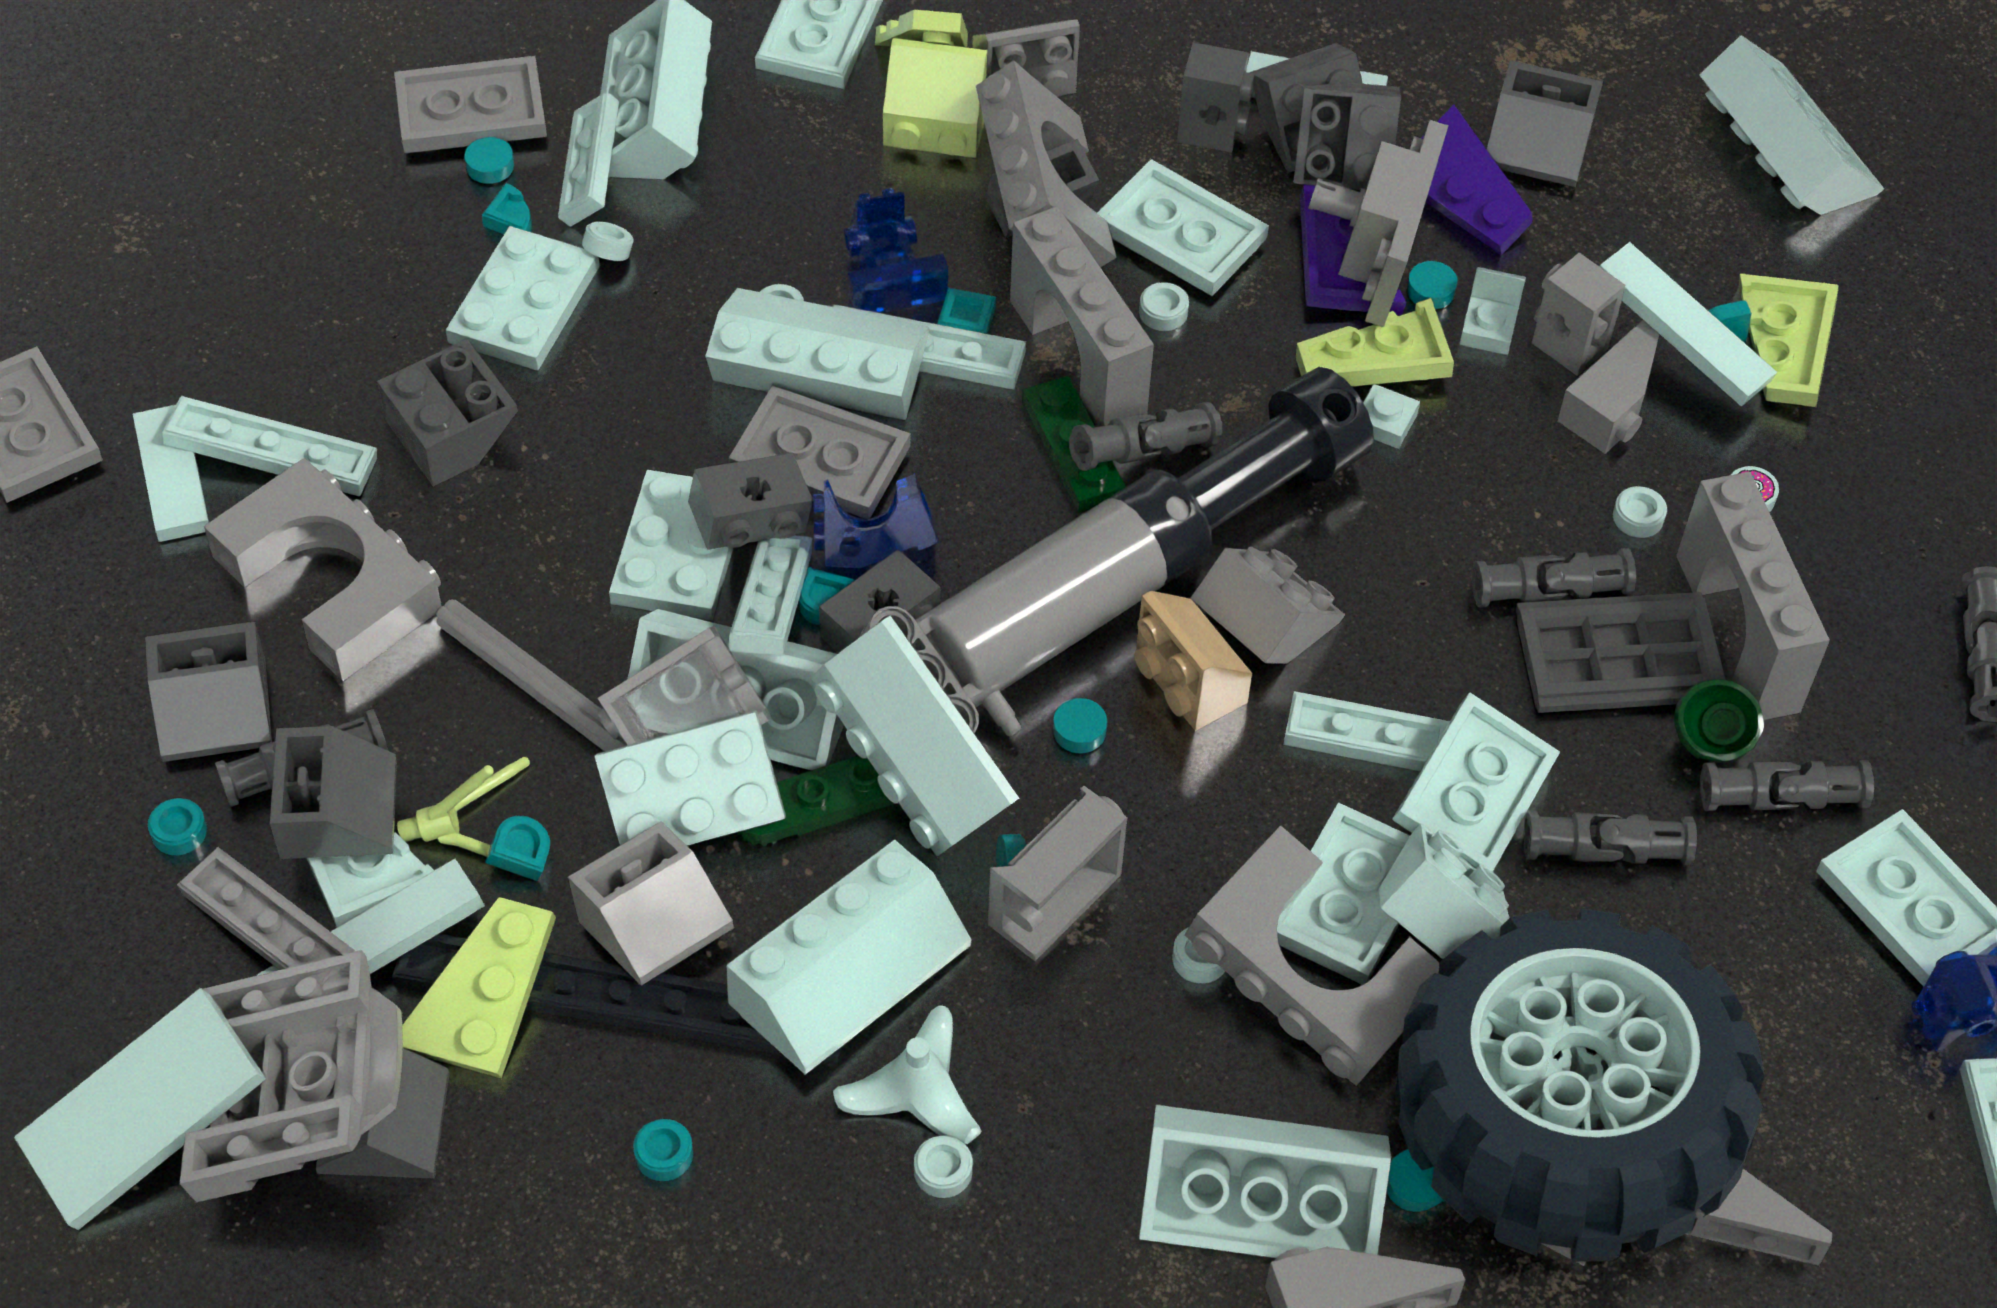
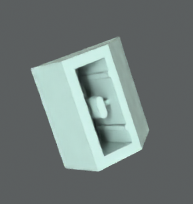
[1379,823,1509,959]

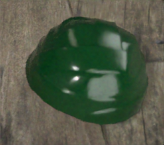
[1674,679,1764,763]

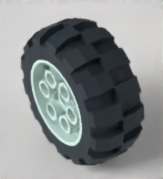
[1395,908,1765,1262]

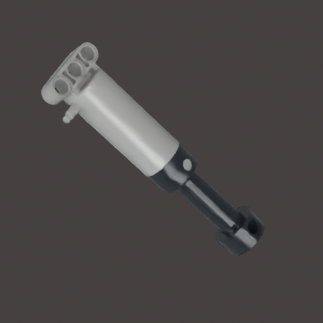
[859,367,1374,737]

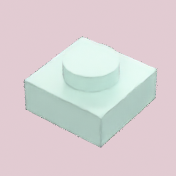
[1364,384,1420,449]

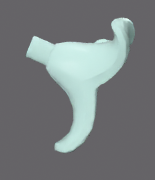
[833,1006,982,1144]

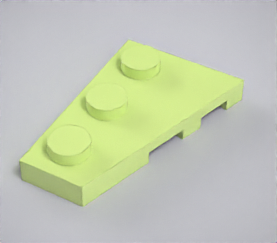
[875,10,968,48]
[1739,274,1838,407]
[1296,298,1454,386]
[402,897,556,1079]

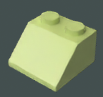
[883,38,987,158]

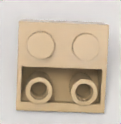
[1134,591,1252,731]

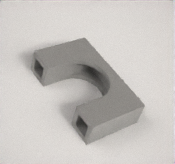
[976,60,1117,268]
[1010,206,1154,428]
[204,457,442,681]
[1676,472,1830,720]
[1184,825,1439,1086]

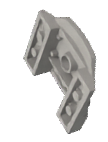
[180,950,403,1202]

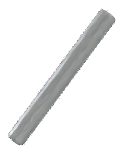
[436,599,628,752]

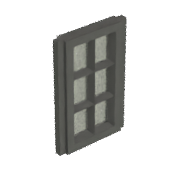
[1516,592,1726,713]

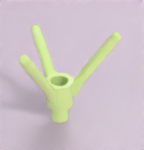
[397,757,530,857]

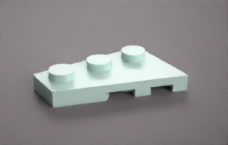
[307,832,435,928]

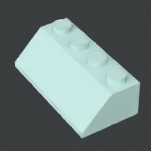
[600,0,712,179]
[1699,35,1884,215]
[705,288,930,420]
[627,609,844,770]
[811,616,1019,856]
[726,840,971,1074]
[1139,1105,1391,1258]

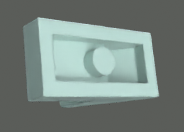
[1460,267,1526,355]

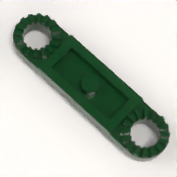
[737,755,895,846]

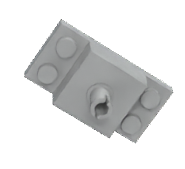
[1308,120,1448,327]

